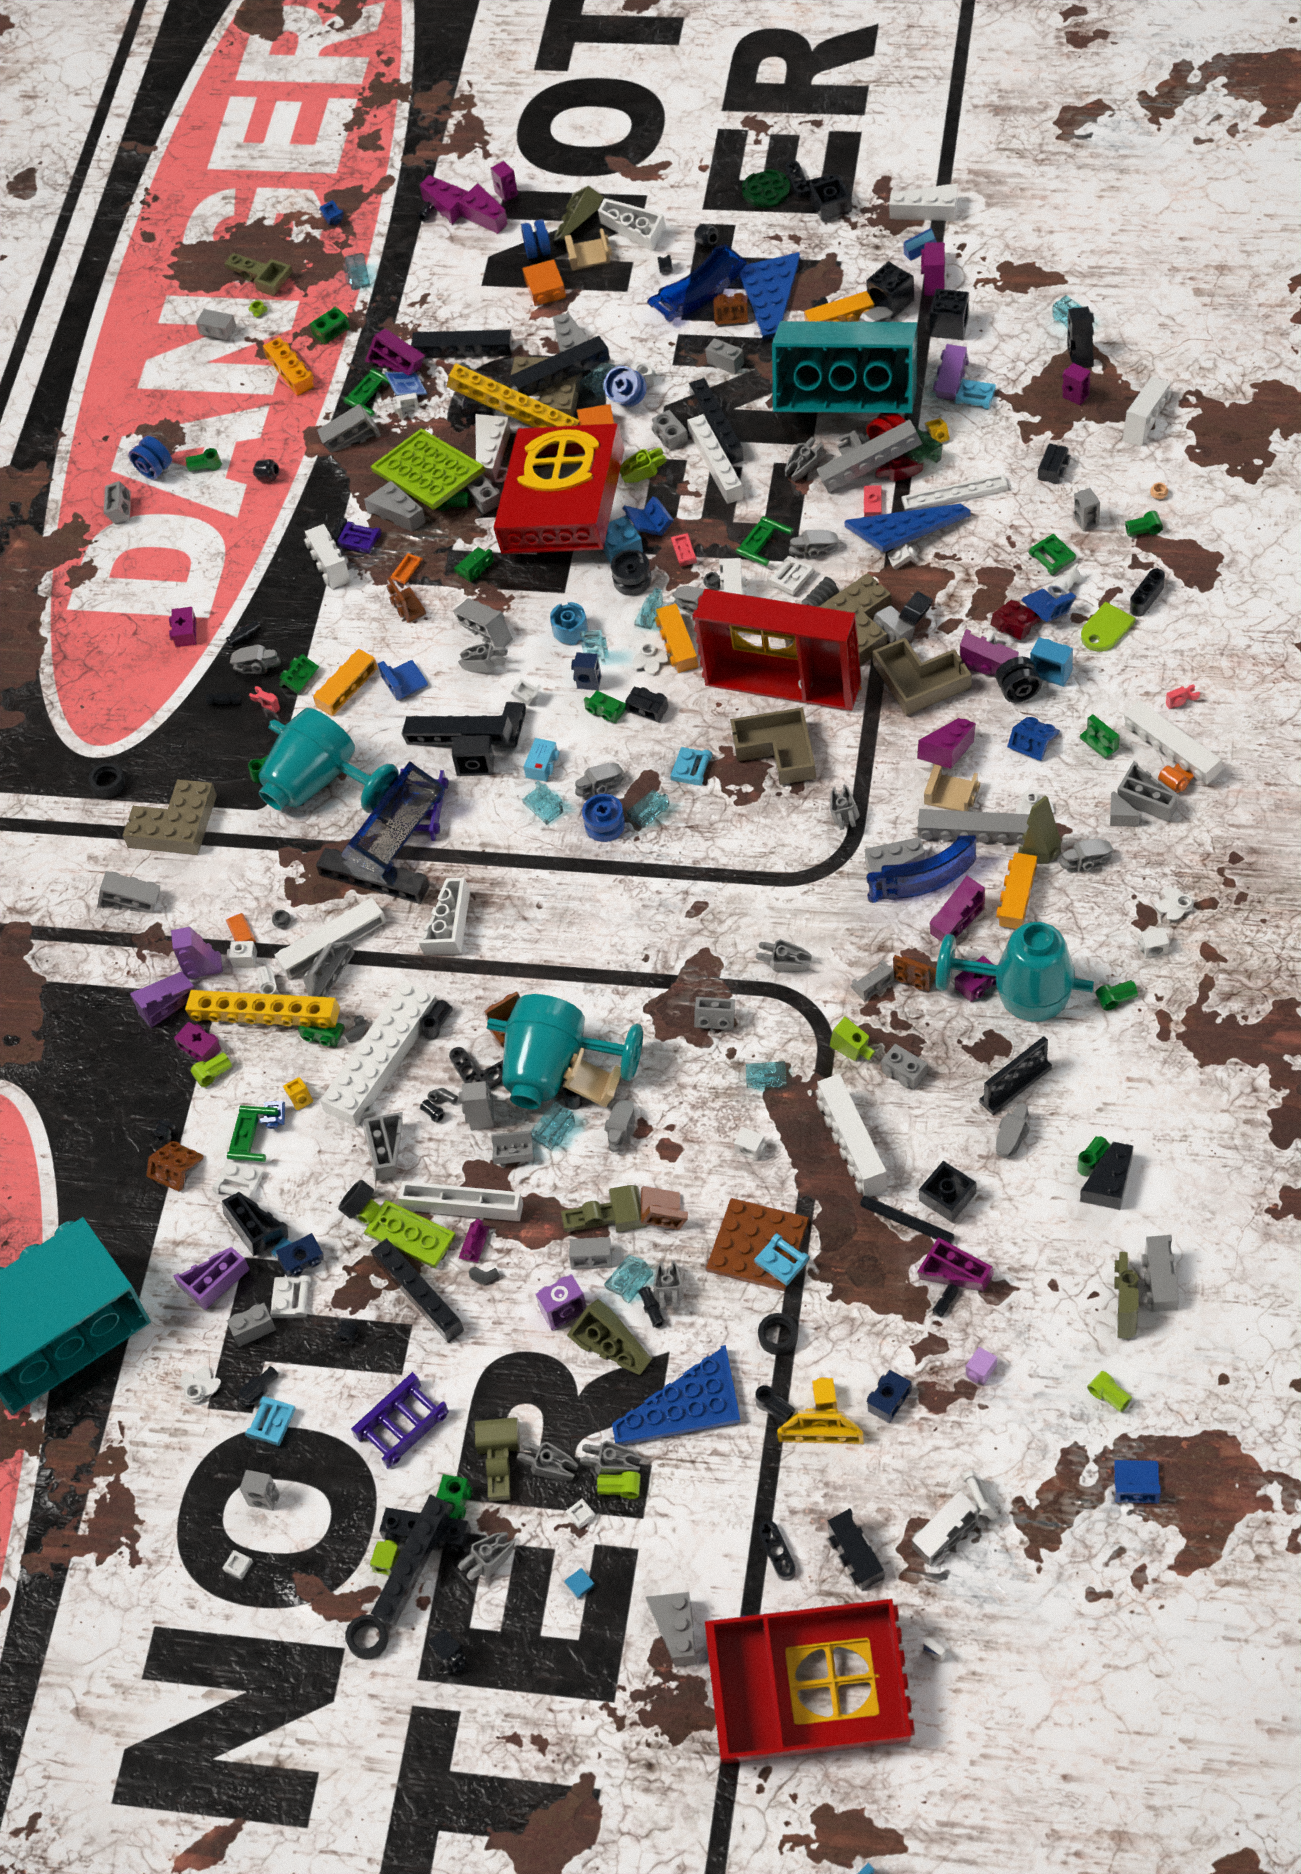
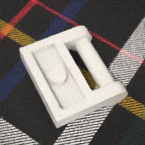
[767,556,813,595]
[213,1160,264,1200]
[270,1275,311,1318]
[962,1470,999,1521]

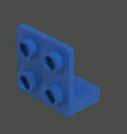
[622,496,674,536]
[1021,588,1077,622]
[378,660,428,700]
[1007,717,1060,761]
[1114,1460,1161,1503]

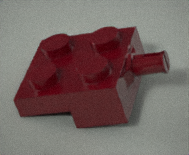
[990,599,1041,640]

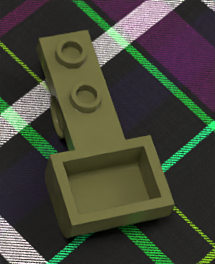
[224,253,292,296]
[561,1185,646,1232]
[1114,1252,1139,1339]
[475,1417,520,1501]

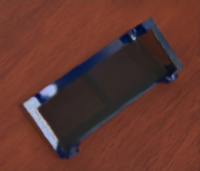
[340,761,446,876]

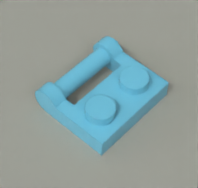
[955,379,996,409]
[670,747,713,786]
[754,1233,810,1286]
[245,1397,296,1446]

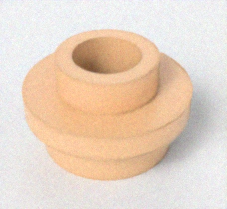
[1150,482,1168,499]

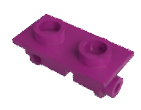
[459,1219,490,1263]

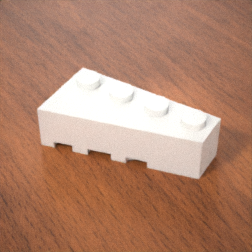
[889,183,958,221]
[598,198,666,251]
[1122,377,1172,446]
[476,414,511,482]
[304,524,351,590]
[719,558,747,637]
[418,877,470,955]

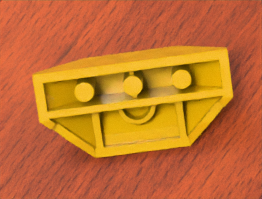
[777,1408,864,1444]

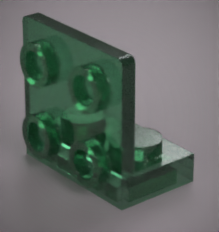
[904,428,943,464]

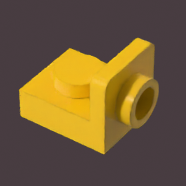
[924,418,950,445]
[283,1077,313,1110]

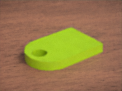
[1081,601,1136,652]

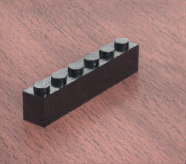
[411,330,513,358]
[509,335,610,397]
[689,378,744,465]
[401,715,513,745]
[316,848,430,904]
[371,1238,464,1343]
[371,1494,454,1625]

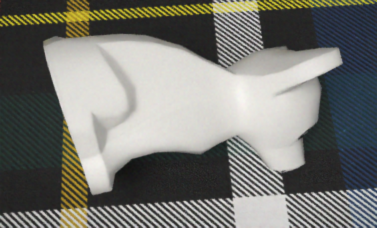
[1048,563,1082,598]

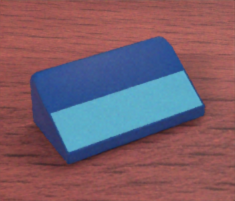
[903,228,936,261]

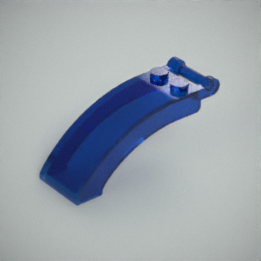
[647,244,747,322]
[866,835,976,903]

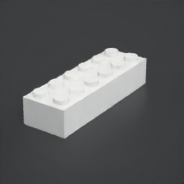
[816,1073,887,1197]

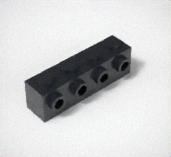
[379,1507,471,1554]

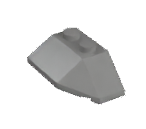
[303,941,355,997]

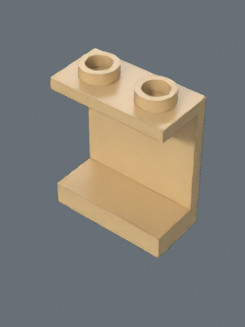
[565,228,612,271]
[924,764,981,811]
[563,1047,621,1108]

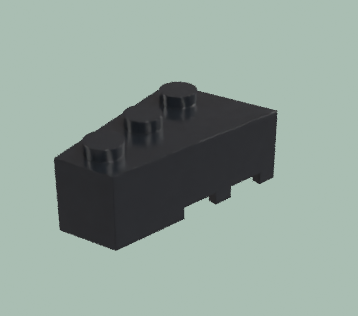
[1067,306,1094,368]
[1080,1141,1134,1210]
[222,1192,289,1256]
[827,1508,885,1591]

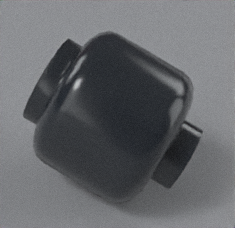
[694,223,718,247]
[253,459,279,482]

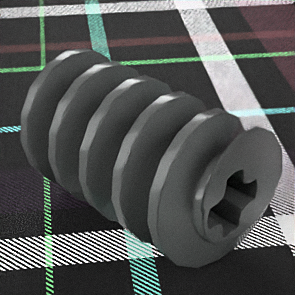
[802,577,839,607]

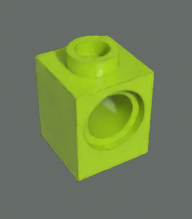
[370,1540,401,1576]

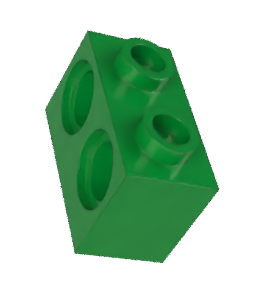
[310,306,350,345]
[436,1474,472,1520]

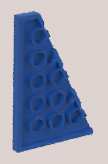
[737,252,800,340]
[844,503,971,552]
[612,1345,741,1445]

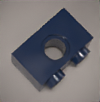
[571,652,602,690]
[276,1233,324,1277]
[866,1369,912,1424]

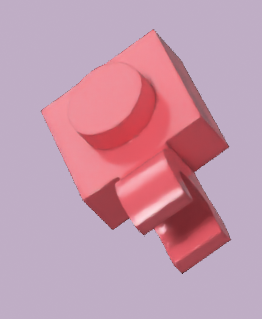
[1166,684,1200,709]
[249,686,280,713]

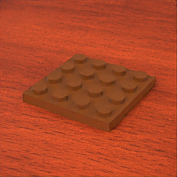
[706,1198,809,1292]

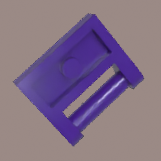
[337,521,381,554]

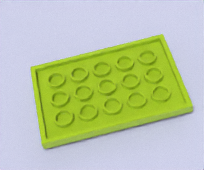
[370,428,486,510]

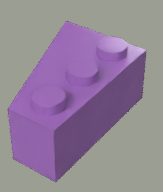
[933,344,969,401]
[171,927,223,979]
[130,971,196,1028]
[173,1247,250,1311]

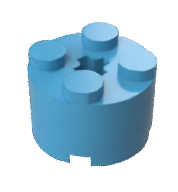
[550,602,588,645]

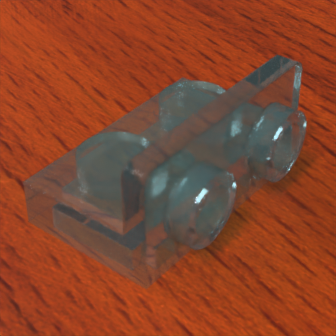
[579,363,615,397]
[634,588,663,630]
[580,630,609,665]
[522,781,564,825]
[627,789,670,828]
[746,1061,787,1089]
[604,1255,653,1303]

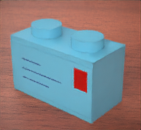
[523,738,559,782]

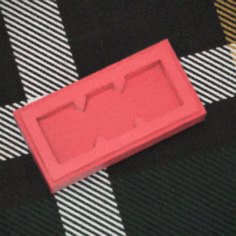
[864,485,882,517]
[671,533,697,567]

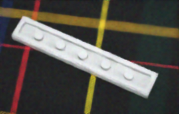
[901,474,1008,511]

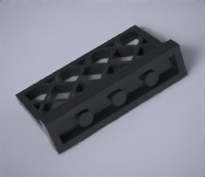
[979,1036,1052,1115]

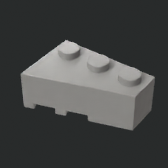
[552,313,589,353]
[317,404,381,453]
[364,481,426,532]
[453,598,513,647]
[1117,761,1178,822]
[864,837,925,892]
[364,1112,403,1181]
[645,1592,697,1667]

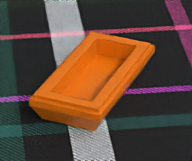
[391,553,423,585]
[226,913,256,943]

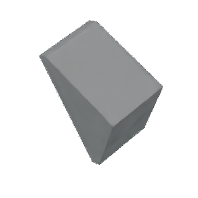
[1110,791,1141,827]

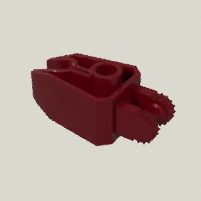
[875,452,924,482]

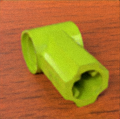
[190,1052,232,1087]
[1087,1371,1132,1412]
[597,1471,640,1499]

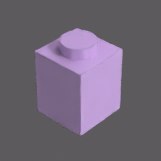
[966,1347,997,1385]

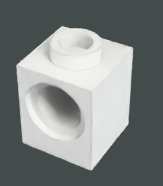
[631,362,656,387]
[1138,927,1169,958]
[734,1127,767,1161]

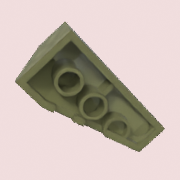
[553,186,604,243]
[1018,796,1061,864]
[567,1299,652,1375]

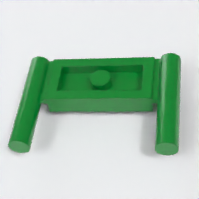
[344,368,390,417]
[736,516,794,567]
[227,1105,278,1162]

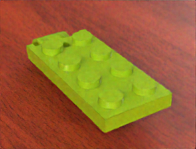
[356,1199,456,1269]

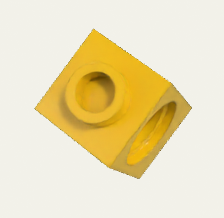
[812,1377,837,1411]

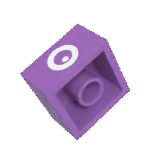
[536,1274,587,1331]

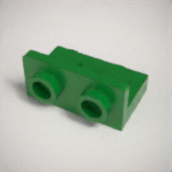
[454,547,494,582]
[279,654,319,694]
[584,690,626,723]
[1080,714,1120,759]
[298,1023,345,1047]

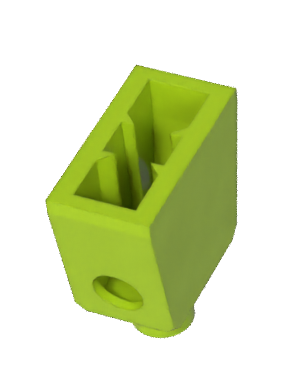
[829,1016,876,1061]

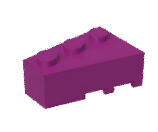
[420,175,468,225]
[458,183,508,234]
[921,242,945,296]
[365,328,425,375]
[960,629,1019,676]
[917,718,976,769]
[929,876,985,942]
[917,1237,994,1292]

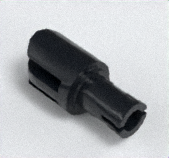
[238,1366,279,1407]

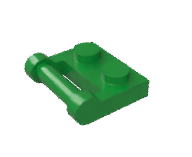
[1028,533,1076,575]

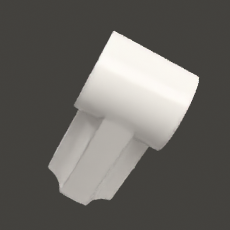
[256,966,279,995]

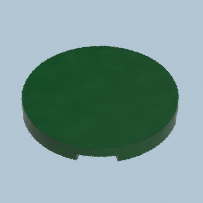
[742,169,791,208]

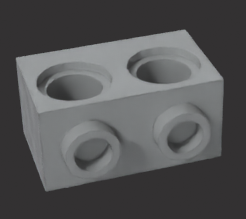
[651,410,688,451]
[465,474,501,515]
[104,481,131,524]
[1073,488,1100,532]
[240,1470,280,1510]

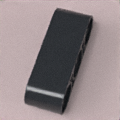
[1130,568,1165,617]
[898,591,933,627]
[497,701,526,748]

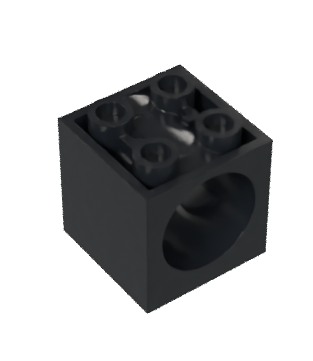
[866,261,914,319]
[929,288,969,340]

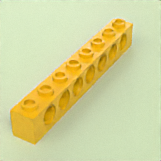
[446,363,580,428]
[185,990,340,1028]

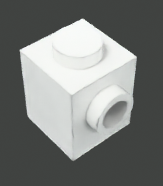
[227,941,257,968]

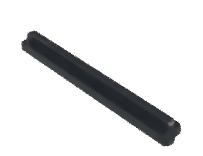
[860,1196,955,1244]

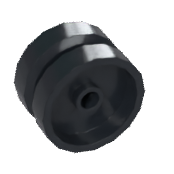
[611,549,652,595]
[995,656,1042,703]

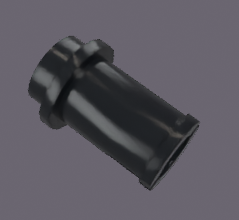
[418,202,434,222]
[420,1099,445,1122]

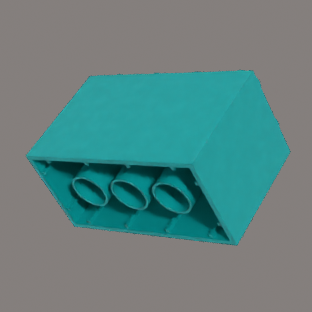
[772,321,917,413]
[0,1217,151,1416]

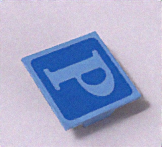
[385,372,427,396]

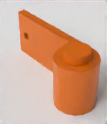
[1158,763,1194,793]

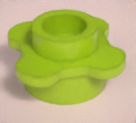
[248,300,268,317]

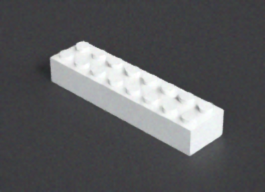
[320,980,437,1127]

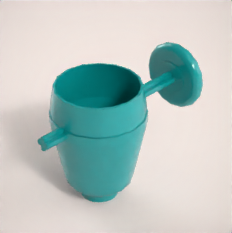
[259,708,399,813]
[935,922,1094,1022]
[487,994,643,1110]

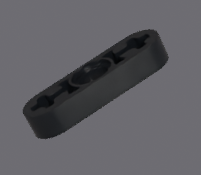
[758,1520,796,1581]

